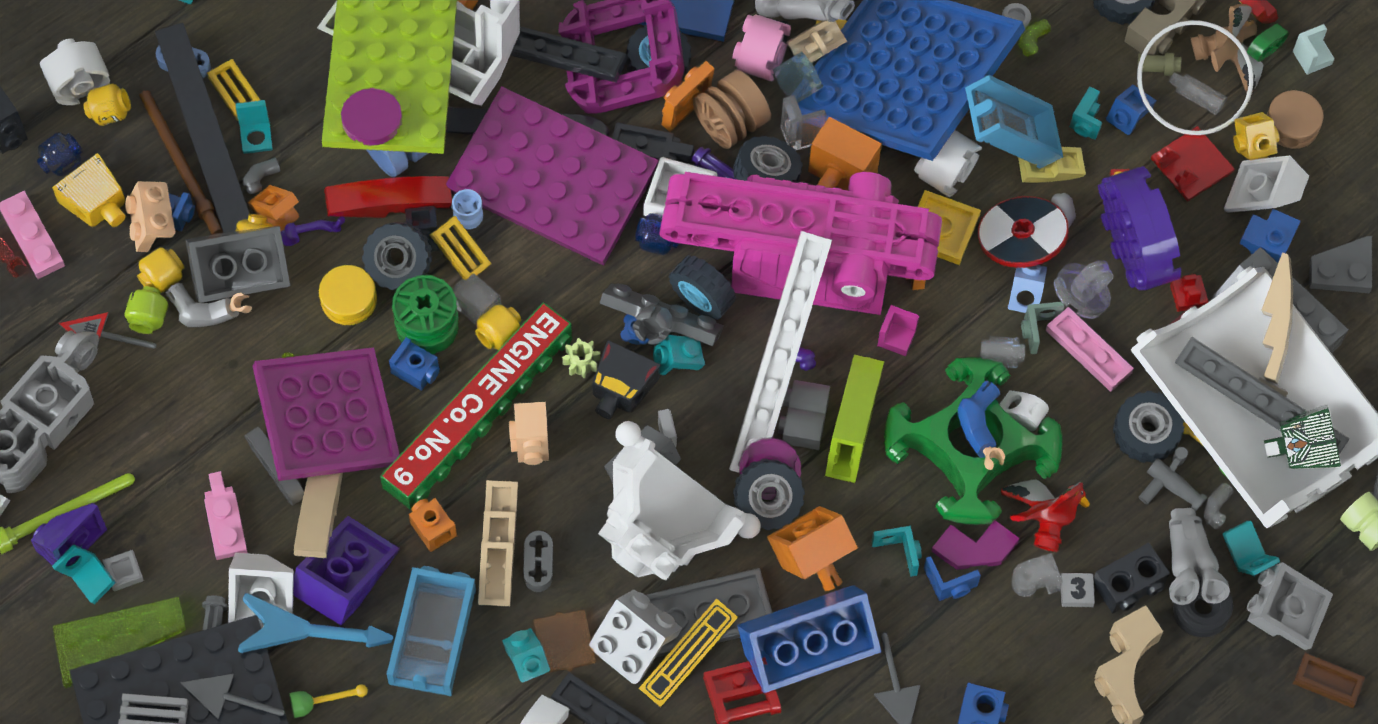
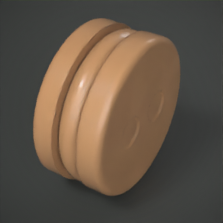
[1267,90,1324,149]

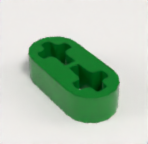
[1247,23,1289,62]

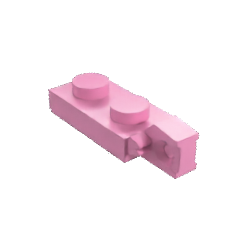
[204,471,248,560]

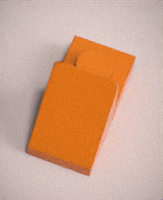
[247,185,299,231]

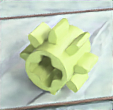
[562,338,601,378]

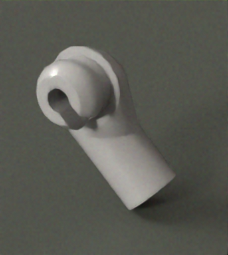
[1051,193,1076,228]

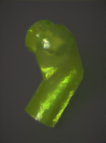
[1018,19,1051,56]

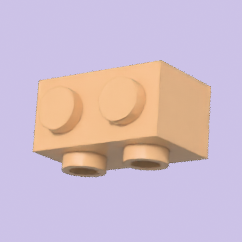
[509,402,549,465]

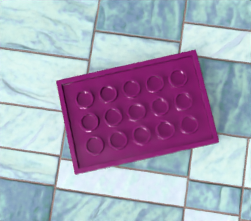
[446,86,659,266]

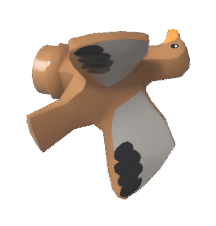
[1191,4,1263,93]

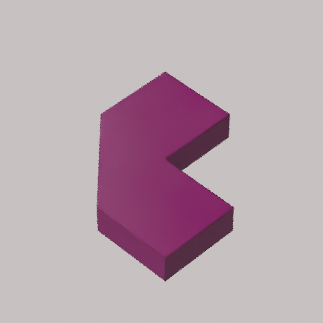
[931,520,1020,570]

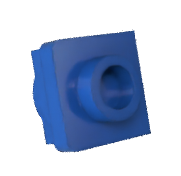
[1106,84,1157,135]
[169,192,195,232]

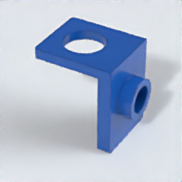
[924,556,981,601]

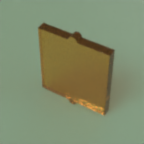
[533,610,596,673]

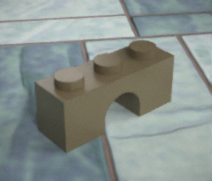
[1124,0,1207,55]

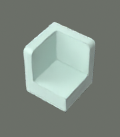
[1293,24,1335,75]

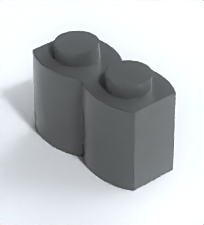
[778,380,831,450]

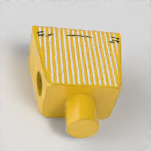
[52,153,126,227]

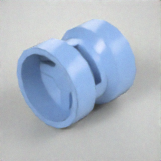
[452,189,483,229]

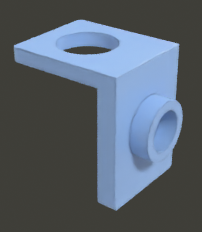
[1008,265,1047,313]

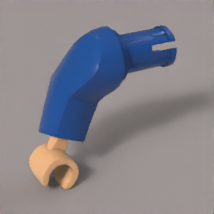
[958,381,1005,470]

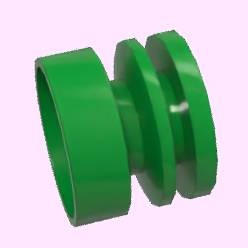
[392,275,459,355]

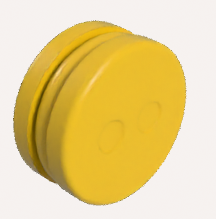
[319,265,377,325]

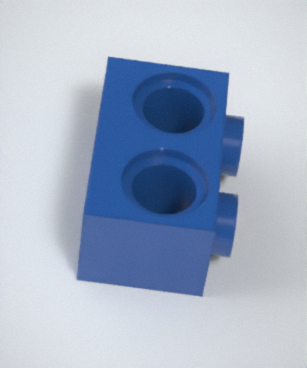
[958,683,1009,724]

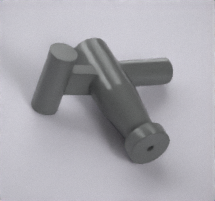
[1139,447,1207,511]

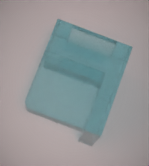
[773,52,824,105]

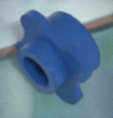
[620,314,650,345]

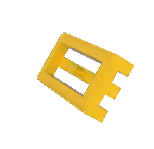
[207,59,260,121]
[430,216,491,283]

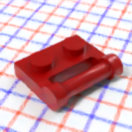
[703,657,781,724]

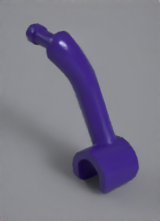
[281,216,345,246]

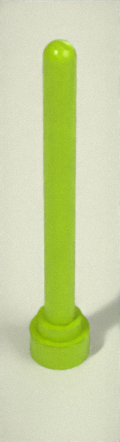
[0,473,135,554]

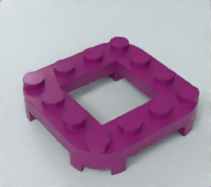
[558,0,684,114]

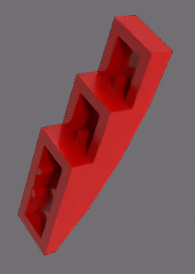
[324,176,452,218]

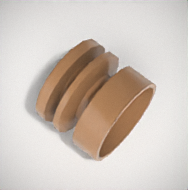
[693,69,771,149]

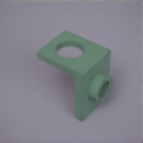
[1021,302,1064,354]

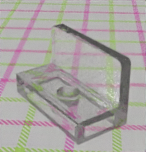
[781,95,827,150]

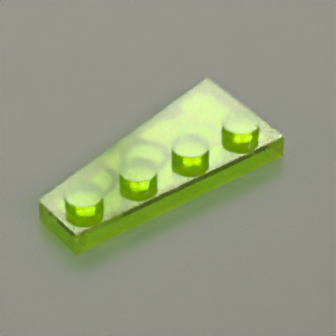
[53,597,186,689]

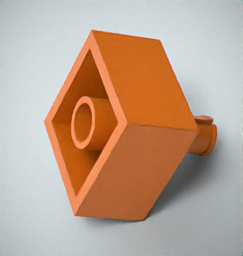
[808,117,882,191]
[767,506,858,591]

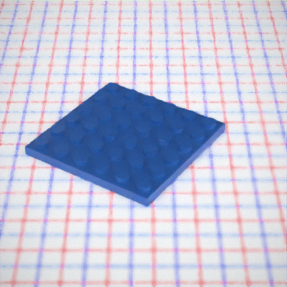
[785,0,1025,161]

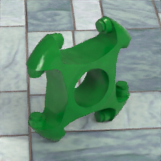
[884,357,1063,525]

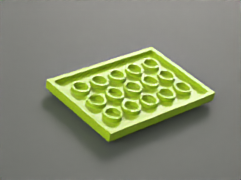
[322,0,457,154]

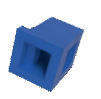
[389,337,440,391]

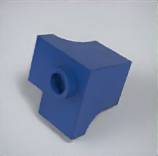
[1240,209,1301,263]

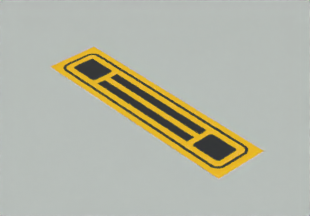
[639,598,738,707]

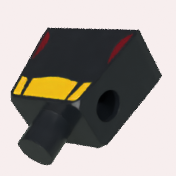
[592,340,660,419]

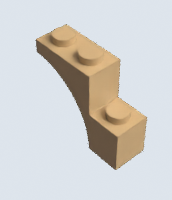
[1094,605,1163,724]

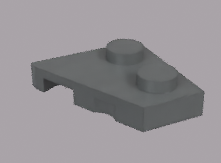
[1309,236,1372,293]

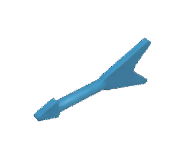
[238,593,393,653]

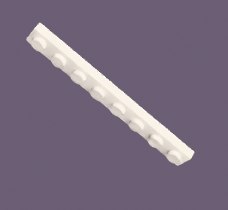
[729,231,832,473]

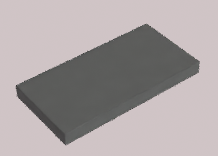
[646,568,773,658]

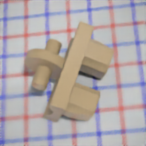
[786,21,847,68]

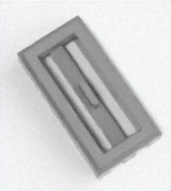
[118,694,189,724]

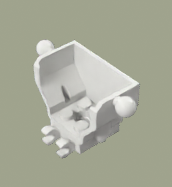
[598,421,761,580]

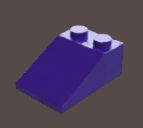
[293,516,400,625]

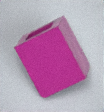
[877,305,919,356]

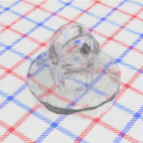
[1054,260,1113,319]

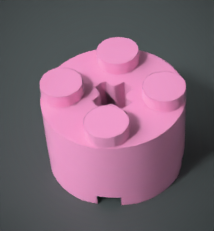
[733,14,791,81]

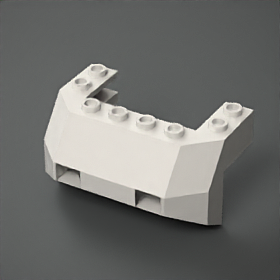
[317,0,520,106]

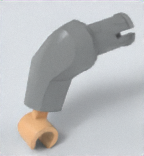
[166,283,252,327]

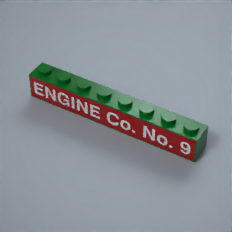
[380,302,572,510]

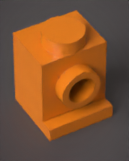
[409,498,457,552]

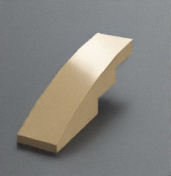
[1261,252,1293,384]
[294,473,343,558]
[478,480,518,606]

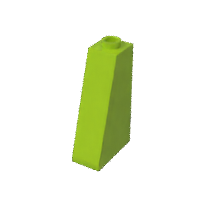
[825,355,884,483]

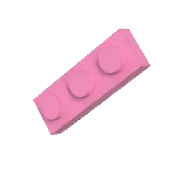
[0,191,65,279]
[1046,307,1134,392]

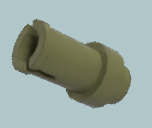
[1137,52,1181,76]

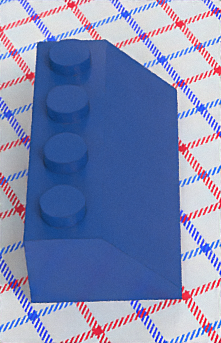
[737,585,881,693]

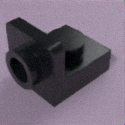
[405,205,440,252]

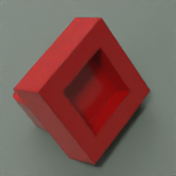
[1170,274,1209,312]

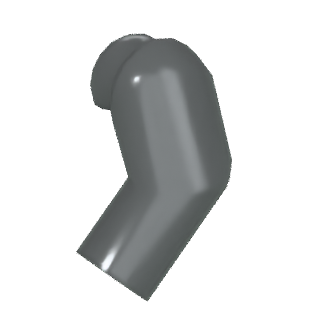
[243,158,281,194]

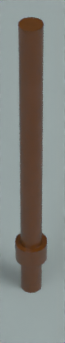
[139,90,223,234]

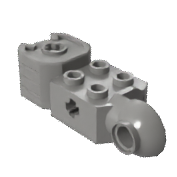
[0,330,99,493]

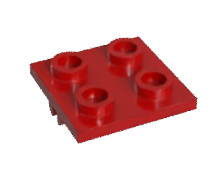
[1151,126,1235,202]

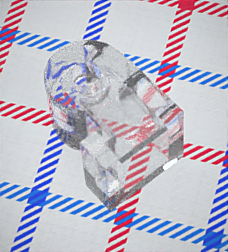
[1011,553,1063,597]

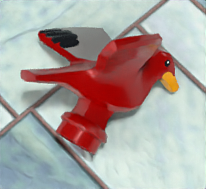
[1001,479,1090,552]

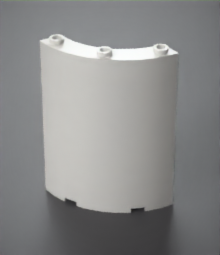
[1131,267,1378,528]

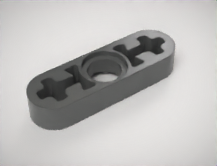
[244,427,304,506]

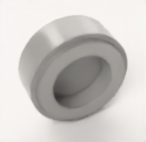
[1002,3,1031,30]

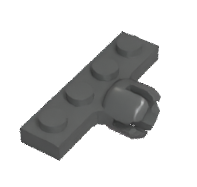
[600,283,724,346]

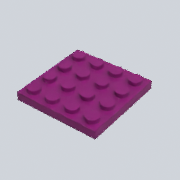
[253,347,400,481]

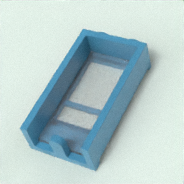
[965,75,1063,169]
[387,566,476,696]

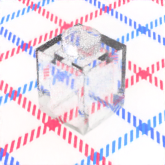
[453,273,501,325]

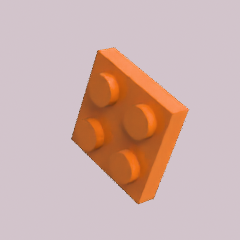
[661,61,715,132]

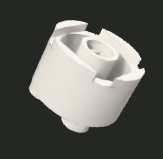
[40,39,110,105]
[914,130,982,197]

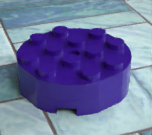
[1098,166,1181,290]

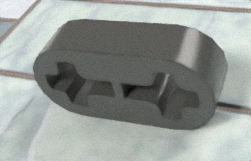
[524,531,553,592]

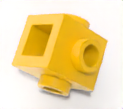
[1233,112,1279,160]

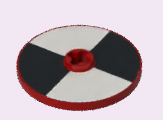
[978,196,1069,268]

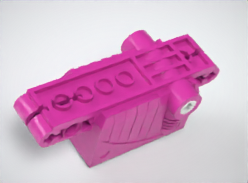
[660,172,942,315]

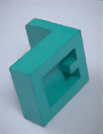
[1069,86,1102,140]

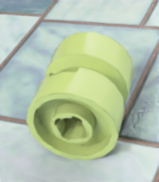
[1340,492,1378,551]

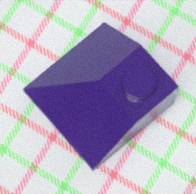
[31,503,107,566]

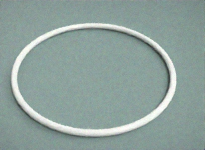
[1137,20,1253,135]

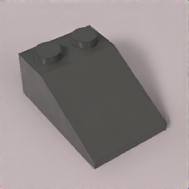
[185,226,290,303]

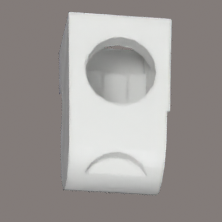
[1000,390,1049,431]

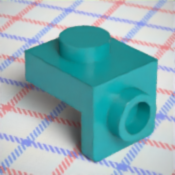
[653,335,705,375]
[502,628,550,682]

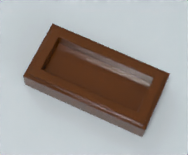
[1293,653,1365,708]

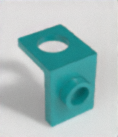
[235,100,273,154]
[1223,521,1280,575]
[871,526,922,577]
[52,545,116,604]

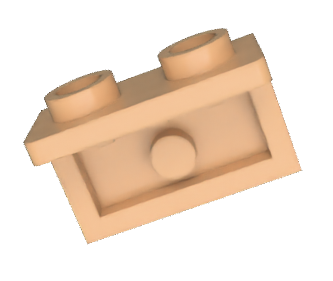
[125,181,175,252]

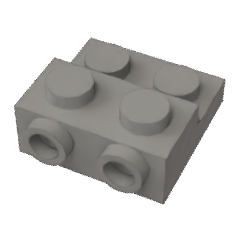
[1247,562,1333,650]

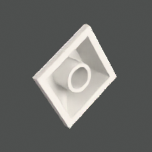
[1224,155,1309,213]
[228,553,294,628]

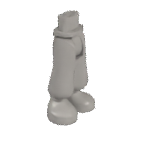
[755,0,855,22]
[1169,508,1230,605]

